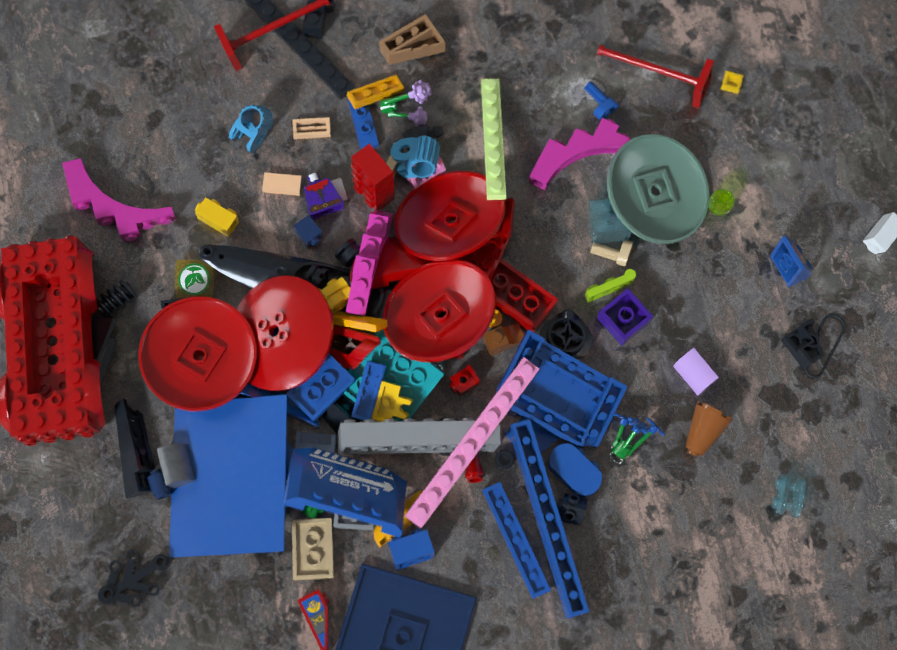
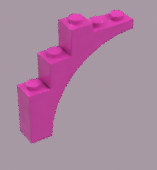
[529,118,631,190]
[62,158,176,242]
[346,210,394,316]

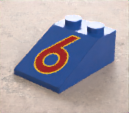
[770,236,812,287]

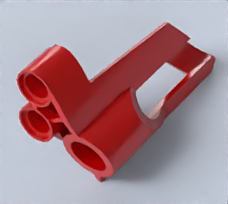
[329,324,381,370]

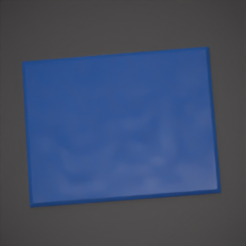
[169,395,288,558]

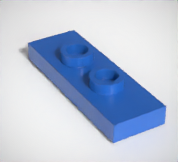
[348,99,379,149]
[351,360,387,420]

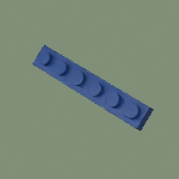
[482,482,551,600]

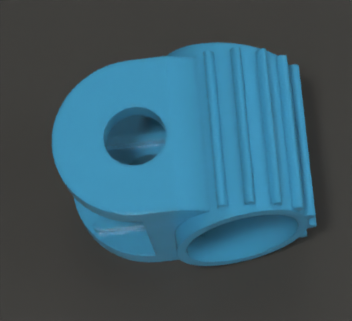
[229,105,275,153]
[390,136,440,178]

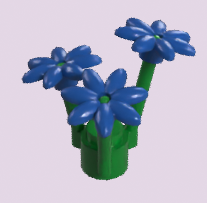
[612,413,665,460]

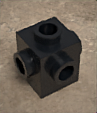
[557,493,588,526]

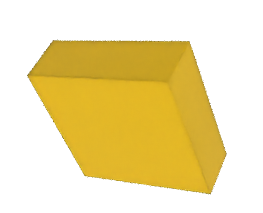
[721,71,744,94]

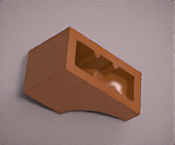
[483,323,524,356]

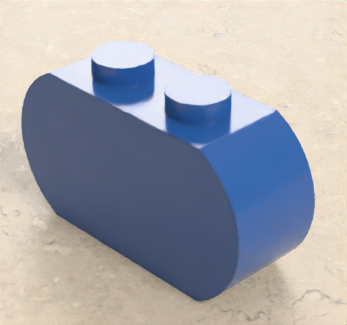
[548,444,602,498]

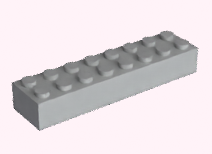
[338,418,501,455]

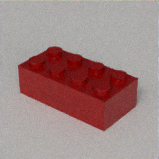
[351,143,395,211]
[491,258,558,333]

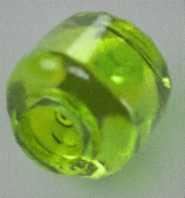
[708,189,735,216]

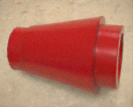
[465,453,484,483]

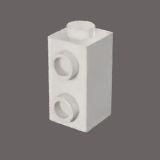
[863,212,897,254]

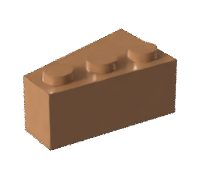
[379,14,445,65]

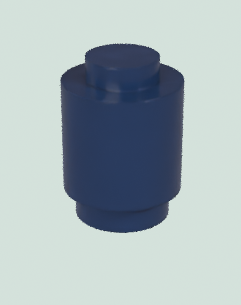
[147,469,172,500]

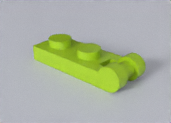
[585,269,636,303]

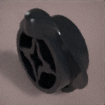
[539,309,592,359]

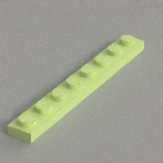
[481,79,506,200]

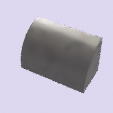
[157,443,196,489]

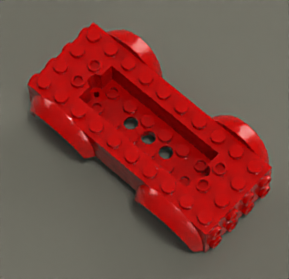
[0,235,106,446]

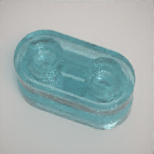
[771,475,806,518]

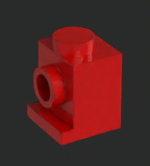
[449,365,480,397]

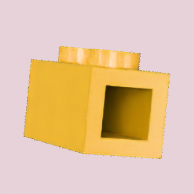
[195,197,239,237]

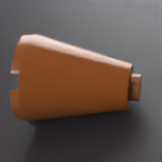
[685,401,733,457]

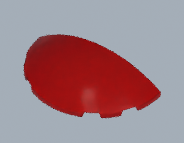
[349,236,434,289]

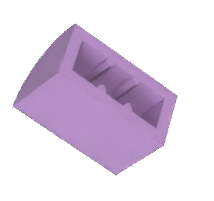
[673,348,719,396]

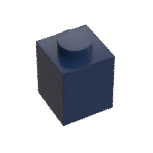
[293,215,323,249]

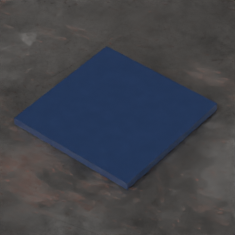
[335,563,477,650]

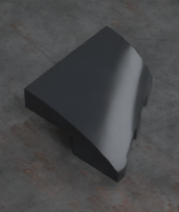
[781,318,824,370]

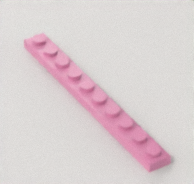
[405,357,539,528]

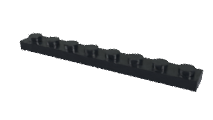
[245,0,354,100]

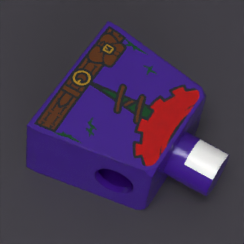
[304,173,344,220]

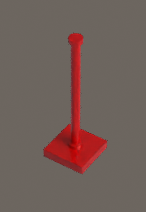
[213,0,330,71]
[597,45,714,108]

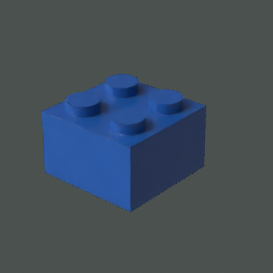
[388,528,435,571]

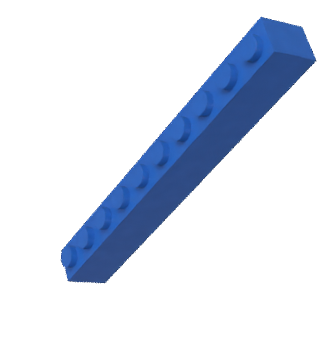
[508,419,589,619]

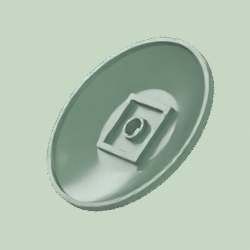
[607,134,709,244]

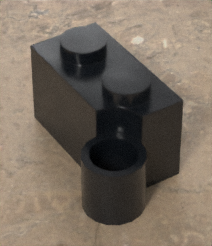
[302,0,335,39]

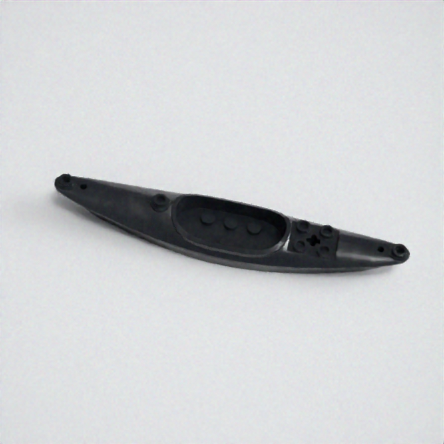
[199,244,446,319]

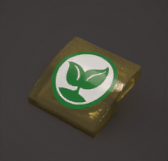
[175,259,215,299]

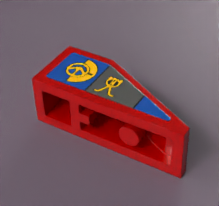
[297,589,330,650]

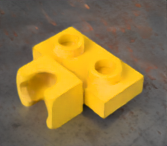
[371,381,413,422]

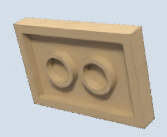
[292,518,334,581]

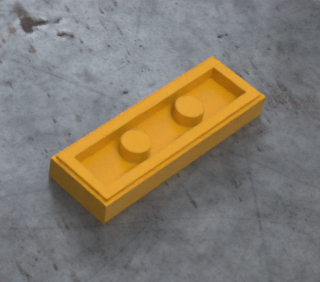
[347,74,405,109]
[332,311,387,332]

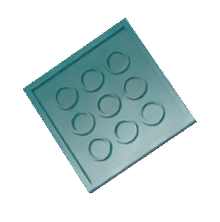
[343,329,445,422]

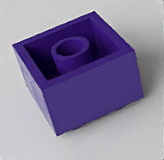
[597,288,653,346]

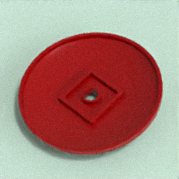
[394,171,505,261]
[383,259,496,362]
[237,276,334,391]
[138,296,257,412]

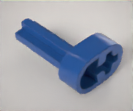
[584,81,619,121]

